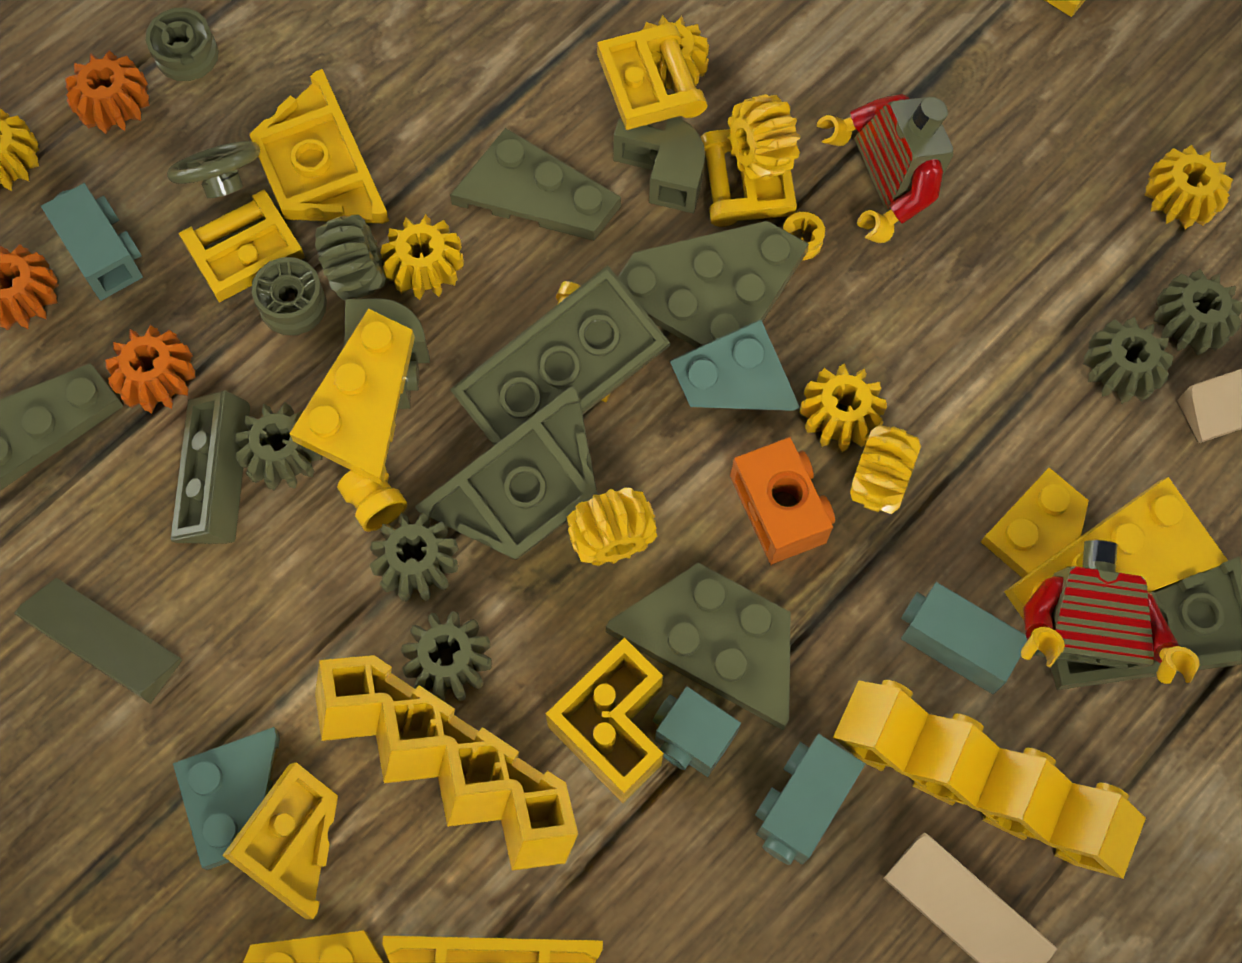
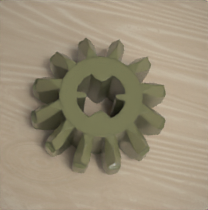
[315,214,386,300]
[1154,269,1242,356]
[1083,316,1174,404]
[235,402,323,491]
[370,512,459,602]
[401,611,492,701]

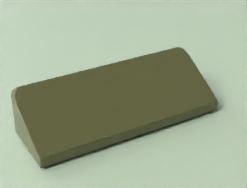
[171,390,250,544]
[14,578,183,704]

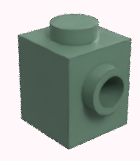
[653,686,741,777]

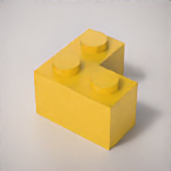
[545,637,664,803]

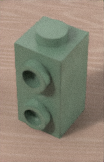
[41,183,143,301]
[901,582,1027,694]
[755,734,866,865]

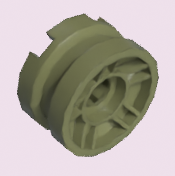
[145,8,219,81]
[251,257,327,335]

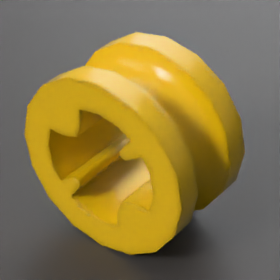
[782,212,825,260]

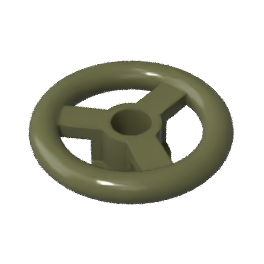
[167,141,260,198]

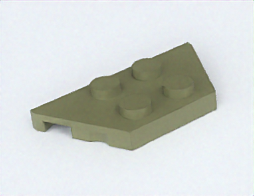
[415,386,598,560]
[606,563,791,730]

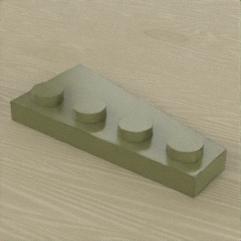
[0,363,124,491]
[1051,556,1242,690]

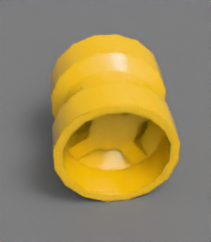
[337,470,408,532]

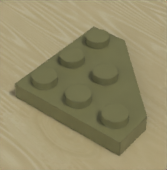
[618,221,809,348]

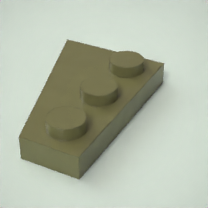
[450,128,621,241]

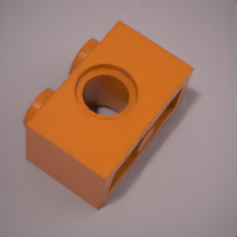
[730,437,835,565]

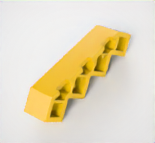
[315,655,578,871]
[833,680,1146,879]

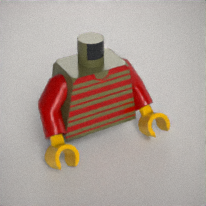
[817,94,953,243]
[1020,540,1200,684]

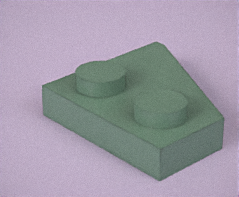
[670,320,800,411]
[173,727,280,870]

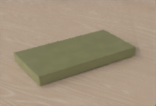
[450,265,670,445]

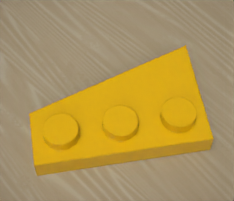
[289,309,415,486]

